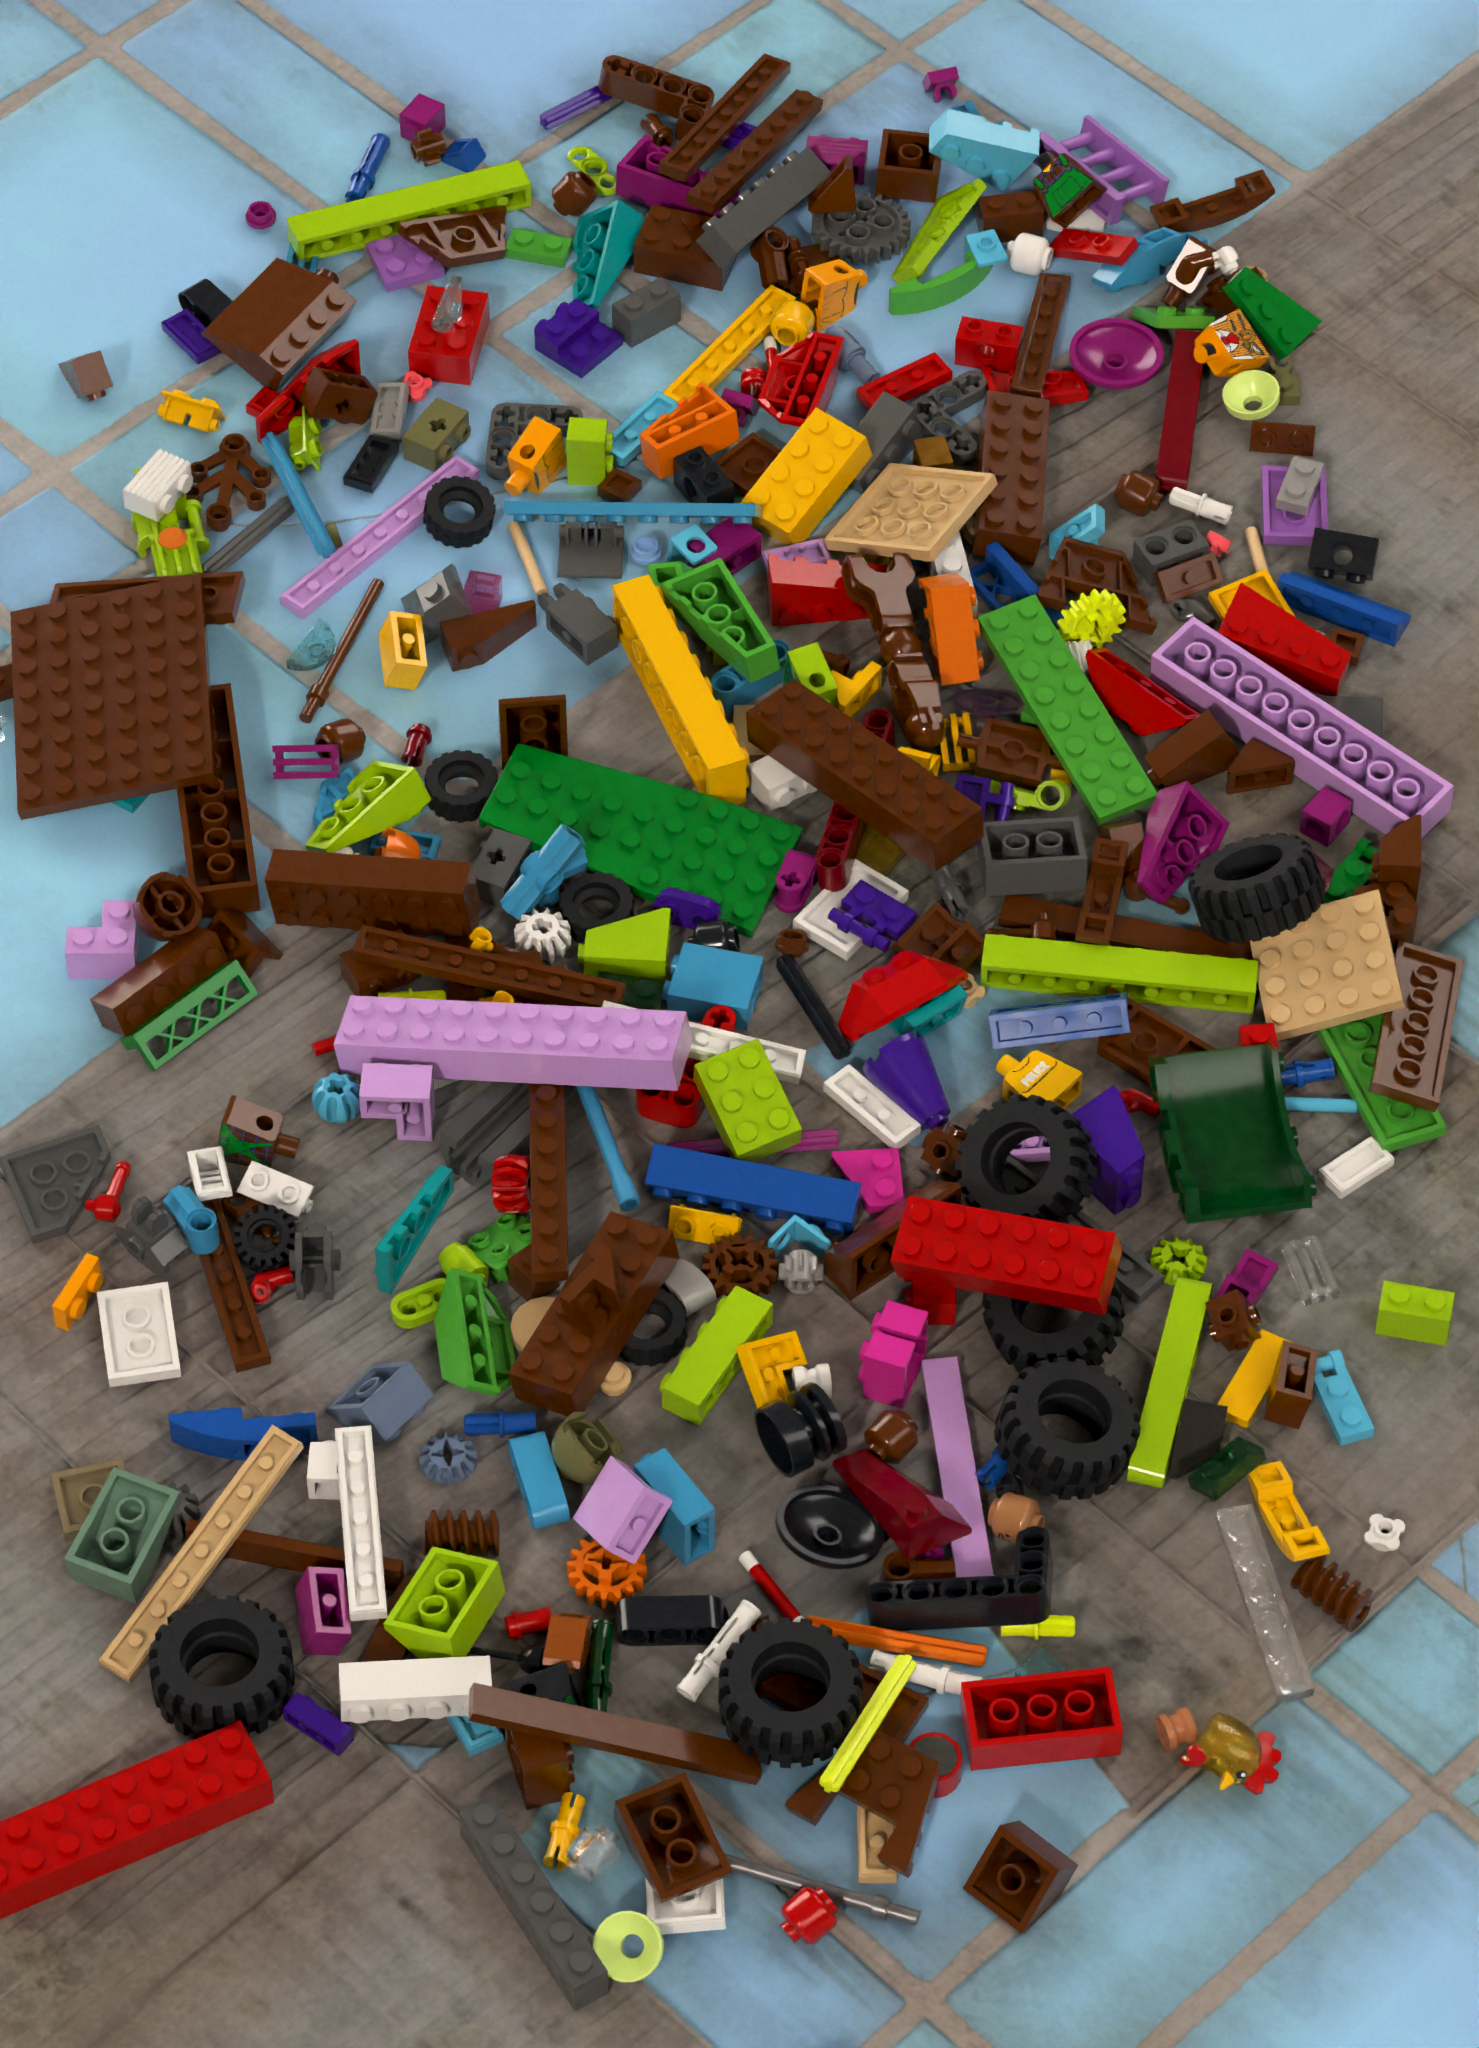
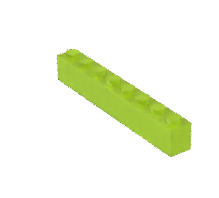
[286,160,532,263]
[980,934,1259,1014]

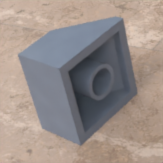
[326,1362,434,1443]

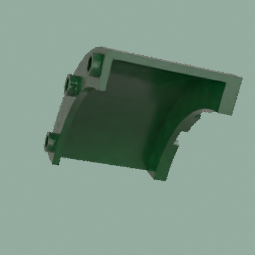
[1148,1042,1317,1224]

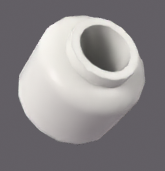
[1006,233,1053,277]

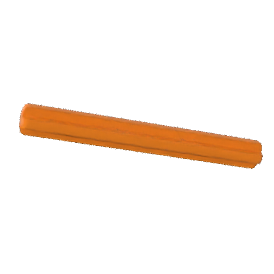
[805,1615,987,1667]

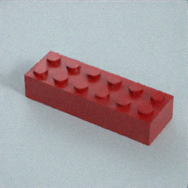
[890,1195,1123,1315]

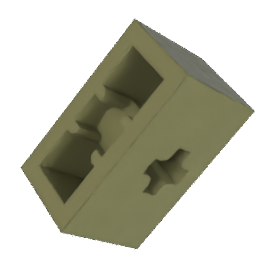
[402,397,471,472]

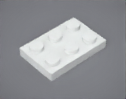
[793,859,909,961]
[97,1282,181,1387]

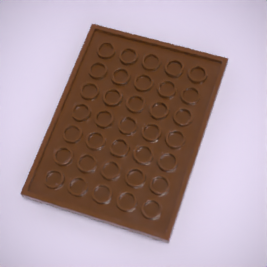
[10,573,217,820]

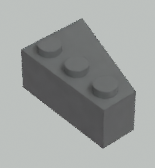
[848,391,925,494]

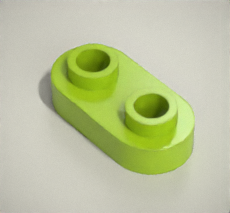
[390,1278,446,1329]

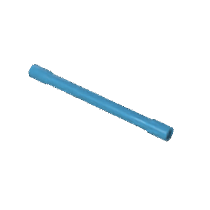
[576,1086,640,1211]

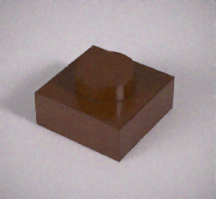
[597,467,642,502]

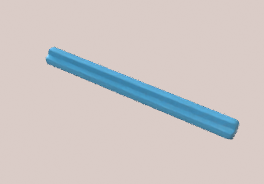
[261,432,335,558]

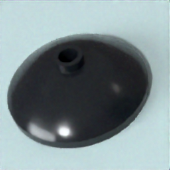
[775,1484,885,1570]

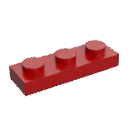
[856,352,952,411]

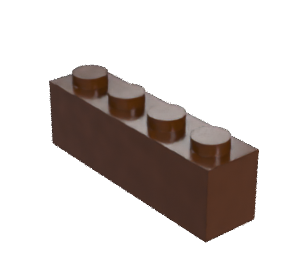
[90,926,229,1037]

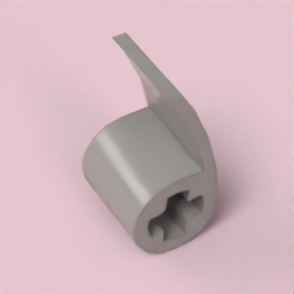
[663,1259,717,1317]

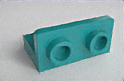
[888,985,967,1038]

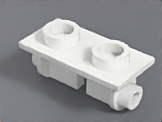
[236,1161,314,1218]

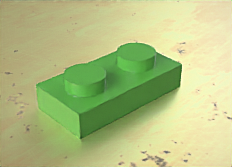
[505,228,573,268]

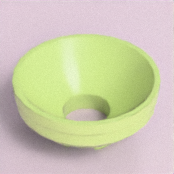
[1222,370,1280,420]
[593,1911,664,1983]

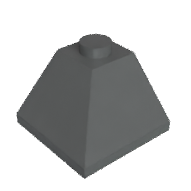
[401,563,472,645]

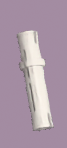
[676,1599,762,1703]
[869,1649,984,1695]

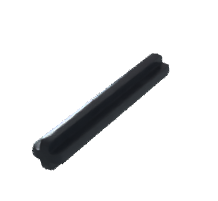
[776,954,851,1060]

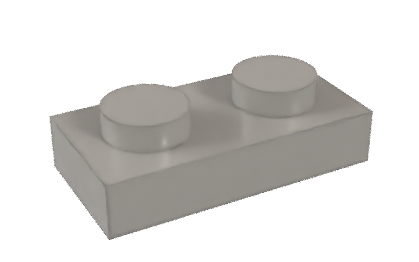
[1275,455,1325,516]

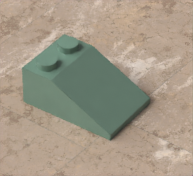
[64,1467,181,1604]

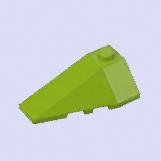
[305,760,432,853]

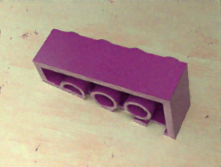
[616,134,740,219]

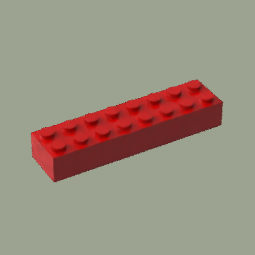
[0,1720,274,1919]

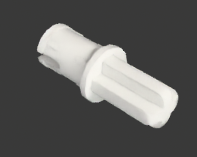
[1169,487,1233,526]

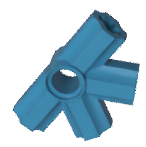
[500,824,588,920]

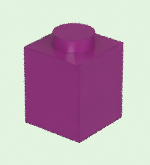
[399,93,446,141]

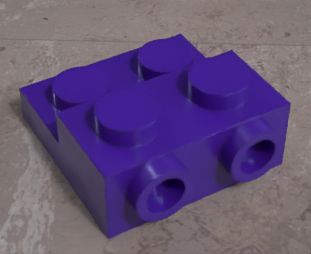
[534,298,623,378]

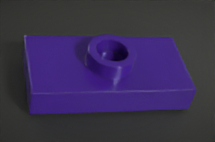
[161,309,222,365]

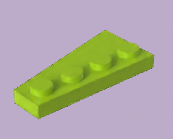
[891,178,987,284]

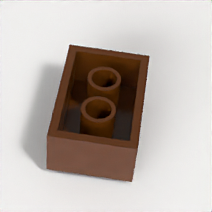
[633,204,738,291]

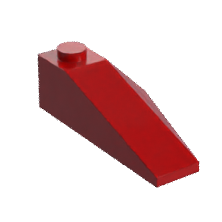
[255,339,361,445]

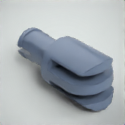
[824,326,881,385]

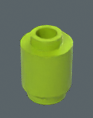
[438,1242,489,1282]

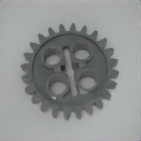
[811,191,911,265]

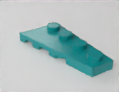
[374,1165,454,1295]

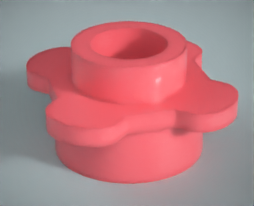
[402,371,433,402]

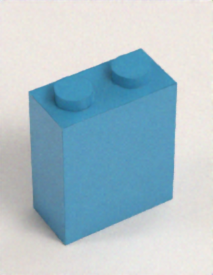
[662,942,764,1031]
[634,1447,715,1566]

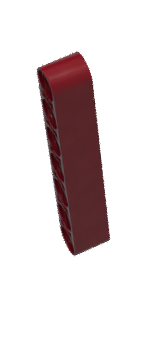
[1156,329,1204,493]
[815,709,895,892]

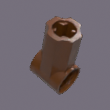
[750,226,790,291]
[882,1551,955,1581]

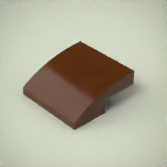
[891,901,985,970]

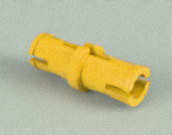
[543,1792,586,1871]

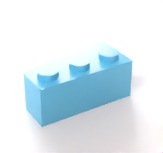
[929,108,1040,192]

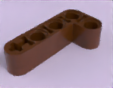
[598,55,715,141]

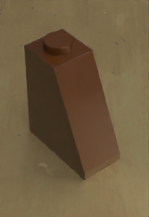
[1143,709,1239,788]

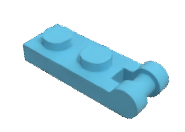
[1313,1349,1375,1446]

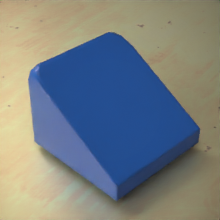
[440,138,486,173]

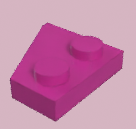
[831,1148,904,1215]

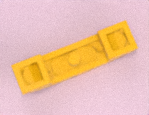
[1246,1460,1330,1562]

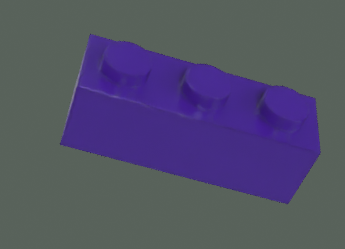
[283,1692,354,1756]

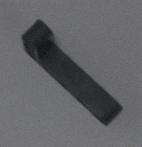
[865,1526,1053,1631]

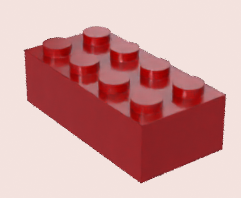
[960,1667,1123,1771]

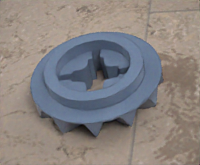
[419,1431,477,1484]

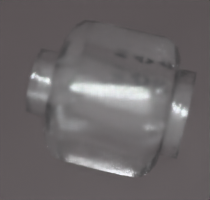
[566,1825,623,1884]

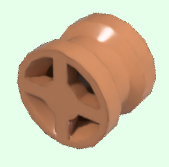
[1155,1707,1198,1752]

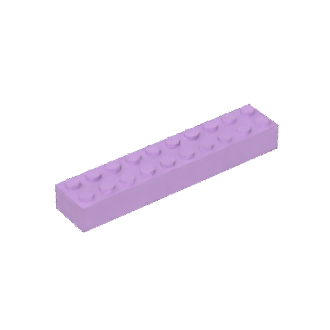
[1150,617,1454,839]
[333,995,692,1091]

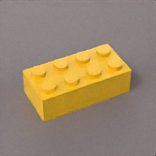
[740,408,873,546]

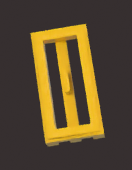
[939,712,976,772]

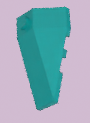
[573,199,646,308]

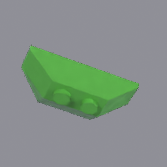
[434,1268,516,1397]

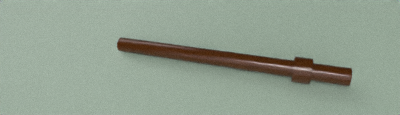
[299,578,384,723]

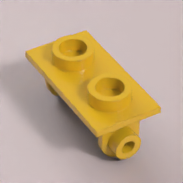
[157,390,227,433]
[668,1204,743,1245]

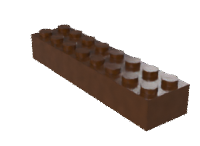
[746,679,984,872]
[177,683,261,918]

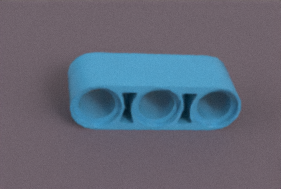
[710,639,791,714]
[507,1431,570,1530]

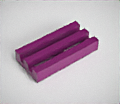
[272,744,340,779]

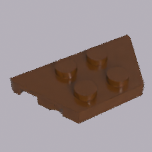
[397,205,506,268]
[1097,987,1216,1086]

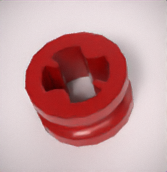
[741,368,768,399]

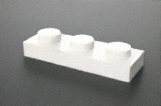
[823,1064,921,1149]

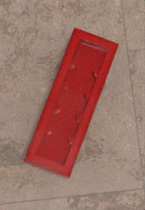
[1049,228,1139,266]

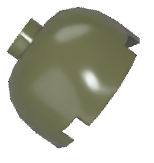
[551,1412,625,1485]

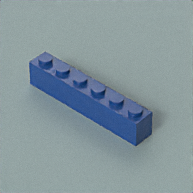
[645,1143,863,1235]

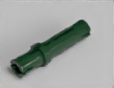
[582,1619,614,1712]

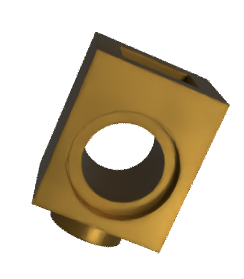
[913,435,953,469]

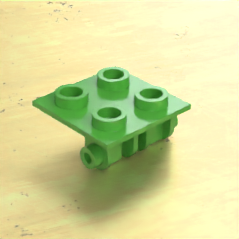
[463,1213,531,1284]

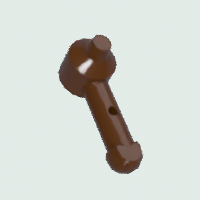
[1123,870,1190,915]
[986,913,1056,940]

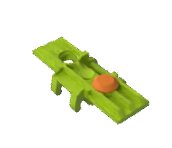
[131,468,210,577]

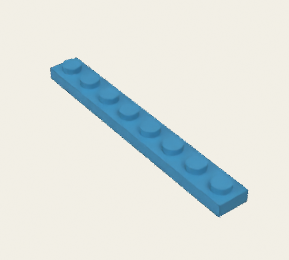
[504,501,762,524]

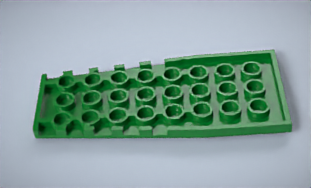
[479,743,803,938]

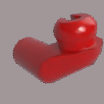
[1120,1088,1161,1118]
[249,1265,293,1304]

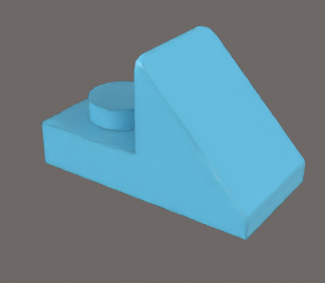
[1049,503,1105,560]

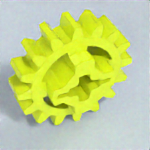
[1056,589,1126,648]

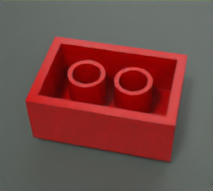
[408,285,490,386]

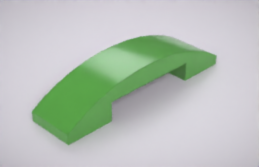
[888,251,993,315]

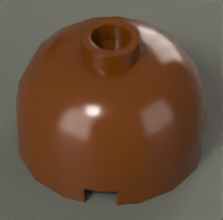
[133,872,203,942]

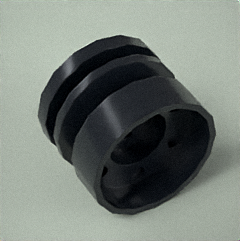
[754,1382,847,1478]

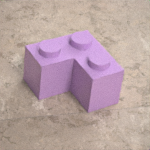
[65,900,141,979]
[359,1062,436,1141]

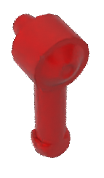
[85,1161,131,1223]

